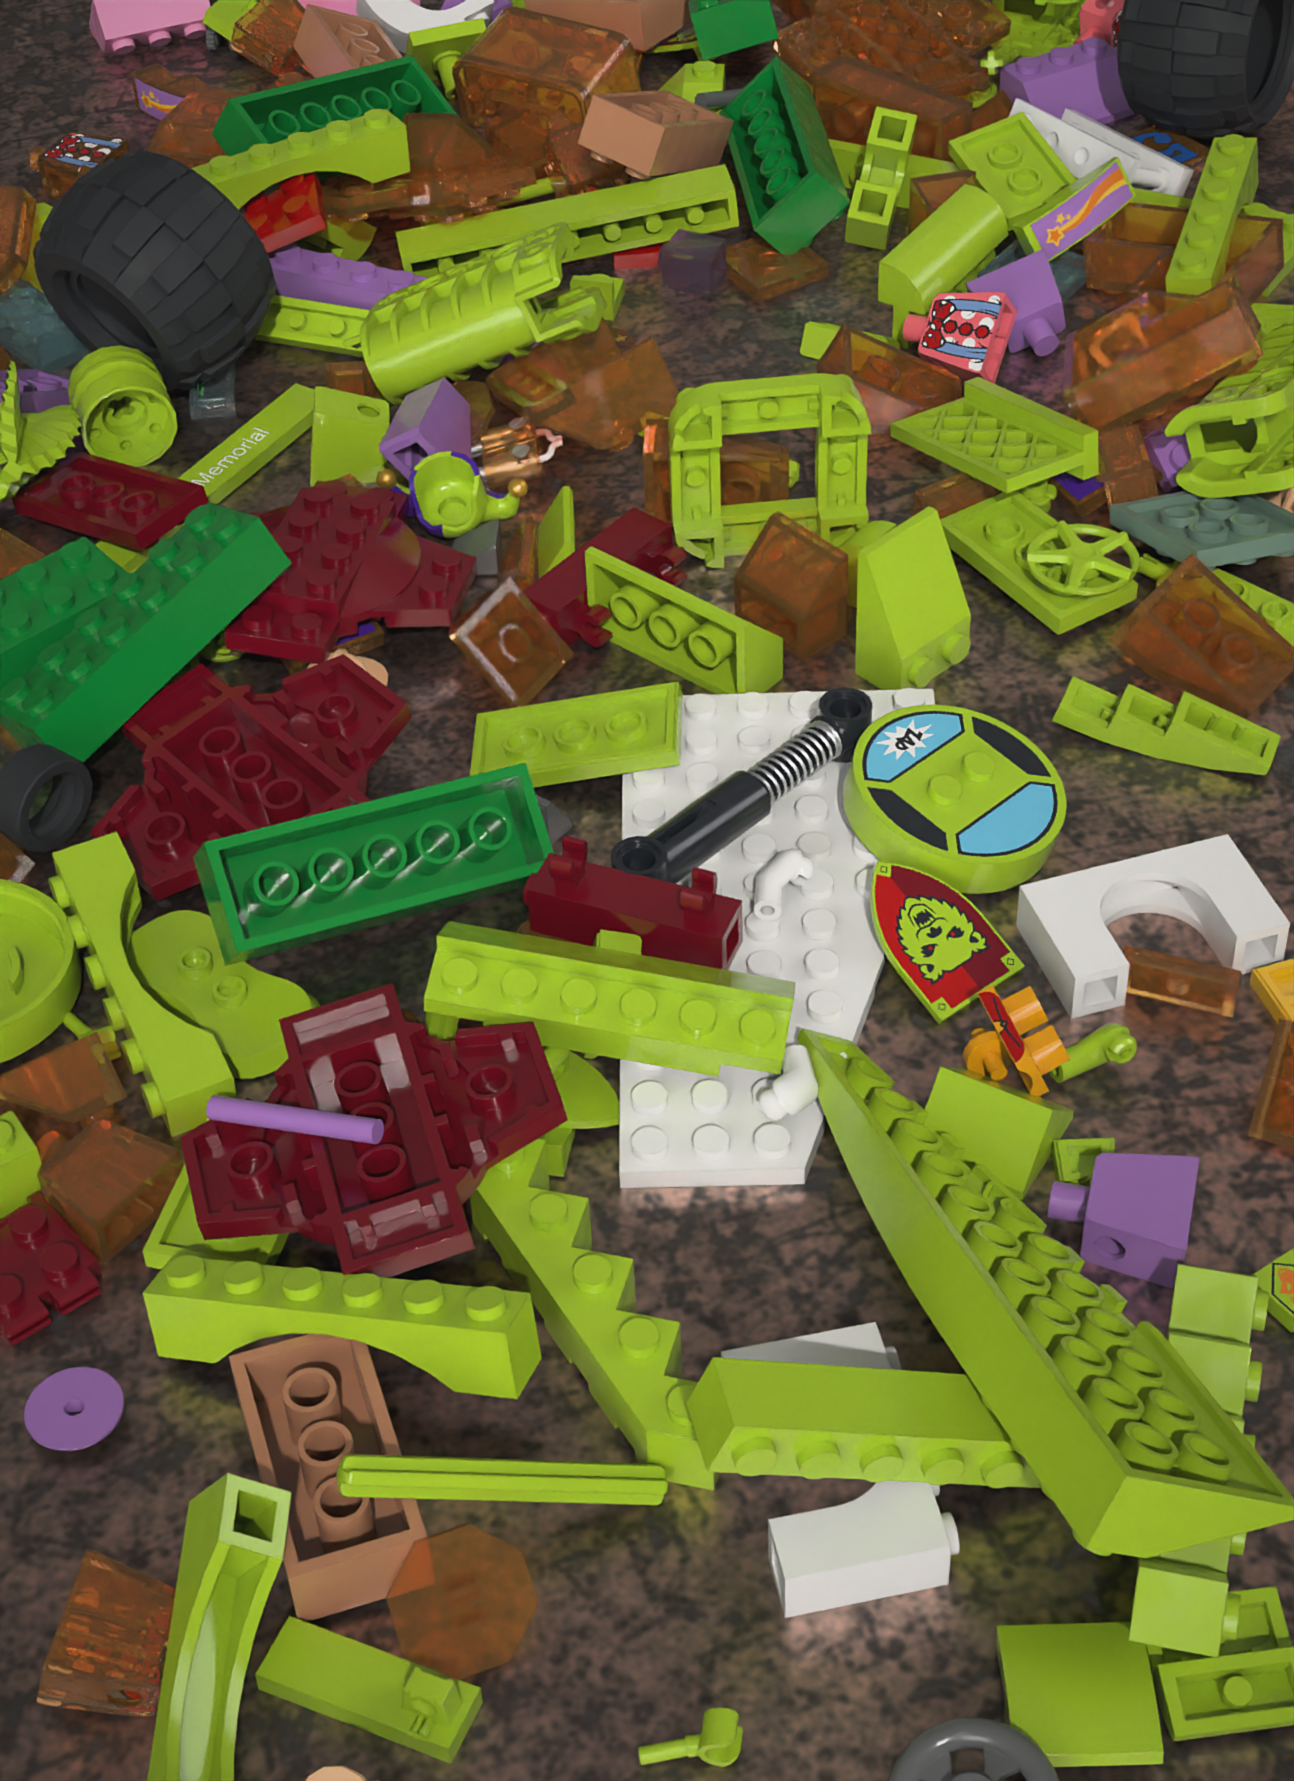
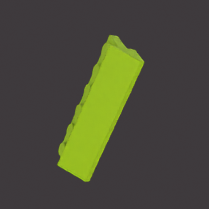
[424,921,796,1077]

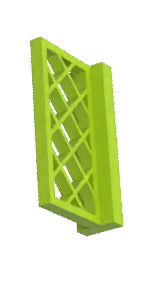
[890,377,1099,493]

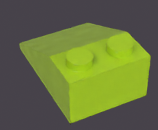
[855,506,971,690]

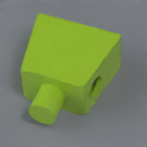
[310,386,390,487]

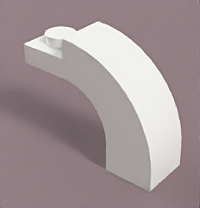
[355,0,495,53]

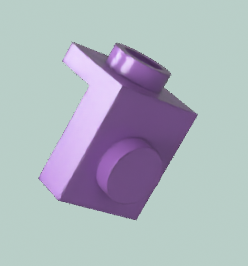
[1136,427,1191,495]

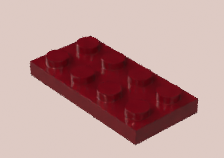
[11,451,209,551]

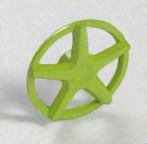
[1026,520,1140,596]

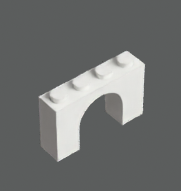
[1016,834,1290,1019]
[721,1322,960,1618]

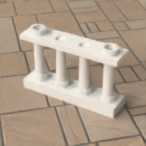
[1009,98,1194,197]

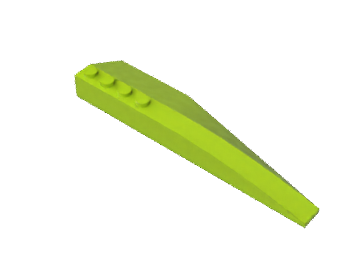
[797,1028,1294,1559]

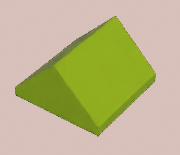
[924,1066,1074,1200]

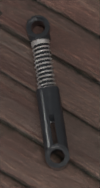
[610,687,872,884]

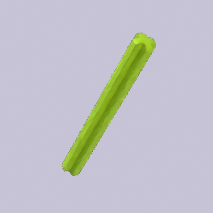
[336,1454,668,1506]

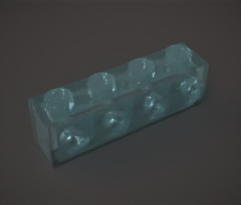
[0,264,88,373]

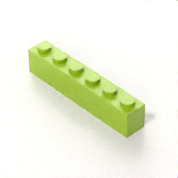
[686,1357,1041,1488]

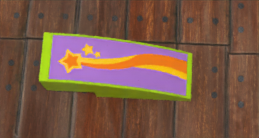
[1011,157,1136,262]

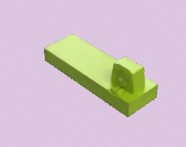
[255,1615,483,1764]

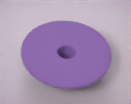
[24,1367,124,1451]

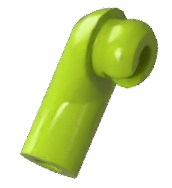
[1049,1023,1137,1083]

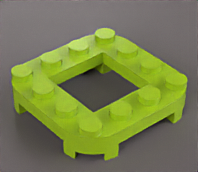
[668,373,871,568]

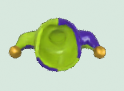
[376,451,529,539]

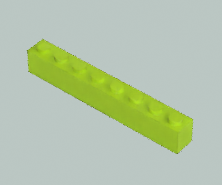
[396,164,739,278]

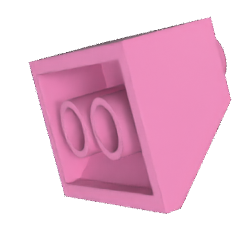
[89,0,211,55]

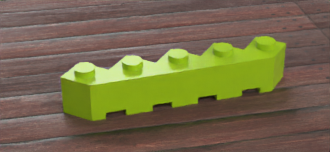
[470,1138,720,1491]
[1129,1263,1269,1658]

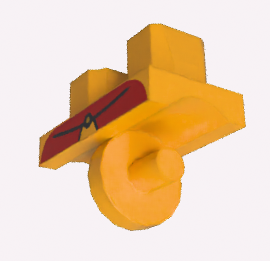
[962,985,1070,1097]

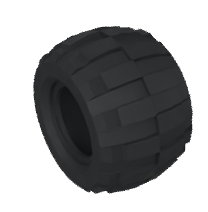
[1117,0,1294,139]
[33,150,276,394]

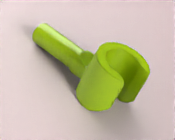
[62,1012,122,1067]
[638,1707,743,1767]

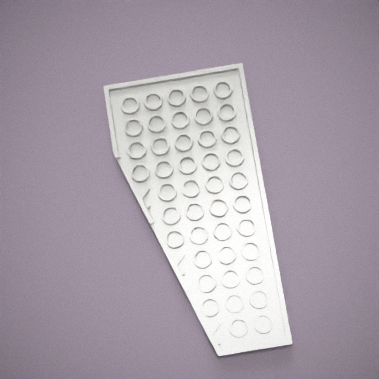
[619,688,935,1188]

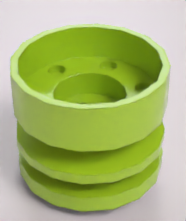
[67,345,177,467]

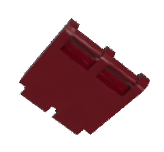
[0,1191,102,1346]

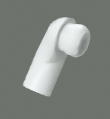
[754,848,814,921]
[759,1044,818,1120]

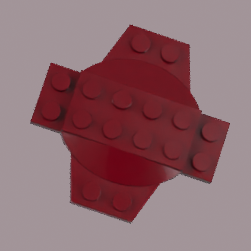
[225,480,477,664]
[90,654,412,901]
[180,983,568,1278]

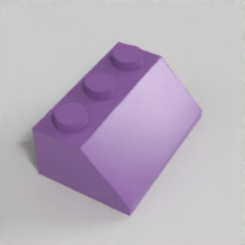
[998,37,1135,124]

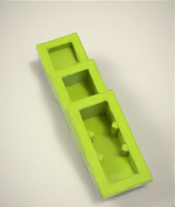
[1052,676,1281,775]

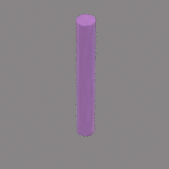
[206,1095,384,1144]

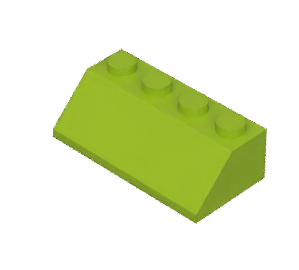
[585,546,783,694]

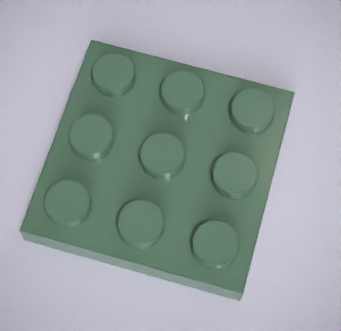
[1109,491,1294,573]

